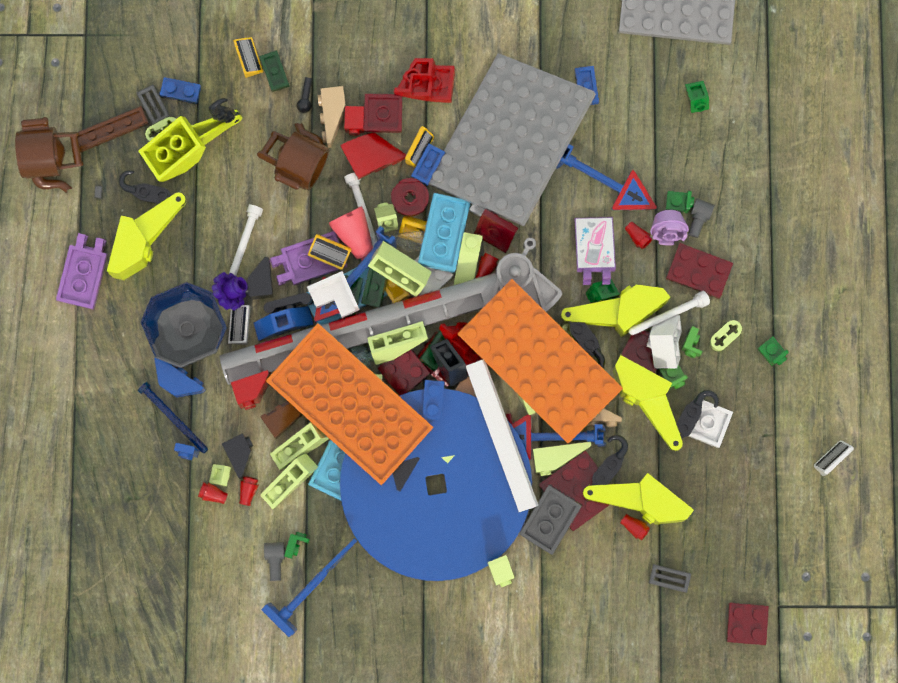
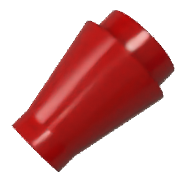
[625,221,652,249]
[475,253,499,278]
[239,476,259,506]
[198,482,228,504]
[620,514,650,541]

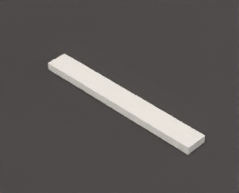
[466,359,538,512]

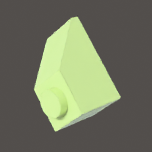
[487,555,514,588]

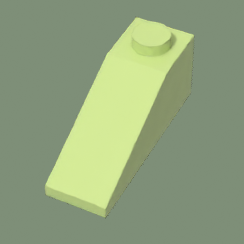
[374,203,398,233]
[454,232,483,285]
[367,321,428,365]
[270,422,329,470]
[532,442,591,476]
[260,453,318,509]

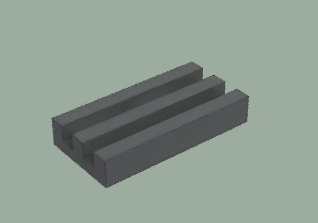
[137,85,170,125]
[649,564,691,593]

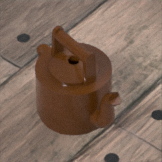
[15,117,84,193]
[257,123,329,191]

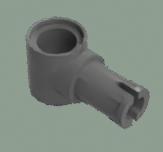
[688,198,715,238]
[264,542,285,581]

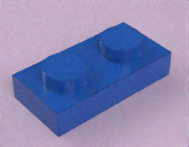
[575,66,599,105]
[160,77,201,104]
[411,144,445,186]
[422,380,444,420]
[174,443,200,460]

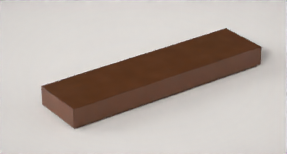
[78,106,149,153]

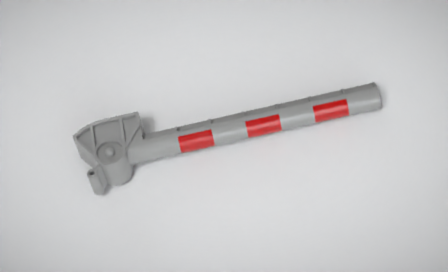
[219,238,562,385]

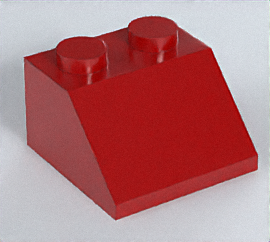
[231,370,271,410]

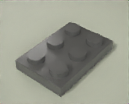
[519,485,583,555]

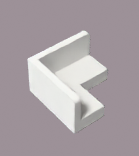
[307,271,360,318]
[650,315,682,368]

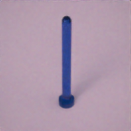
[138,382,208,454]

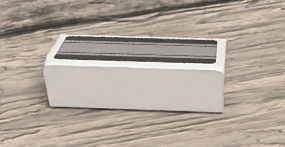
[228,305,250,345]
[814,441,854,476]

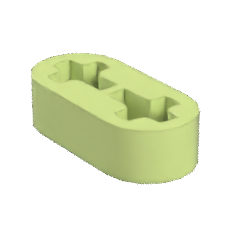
[145,117,176,142]
[710,320,742,351]

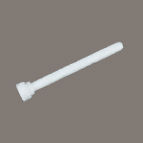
[344,173,377,248]
[229,204,263,276]
[629,291,710,335]

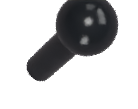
[297,77,312,113]

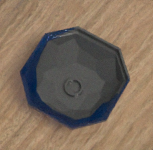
[140,282,227,368]

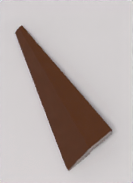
[260,401,303,439]

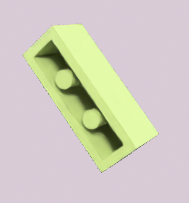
[368,241,431,297]

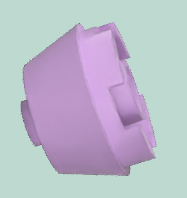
[650,210,689,245]

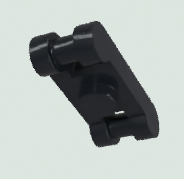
[264,293,314,314]

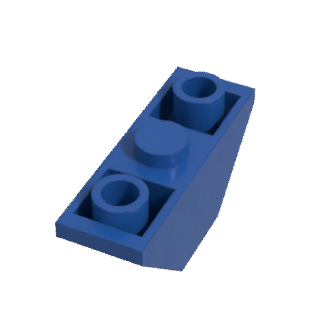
[253,306,314,341]
[154,358,206,398]

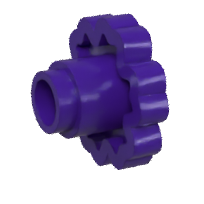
[212,272,248,310]

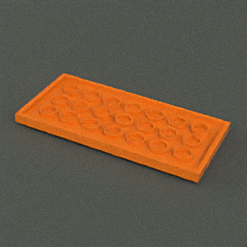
[458,279,623,444]
[266,323,434,485]

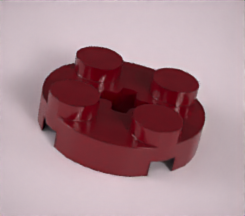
[391,178,429,217]

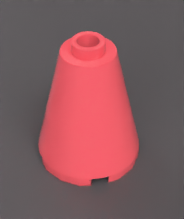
[329,206,373,261]

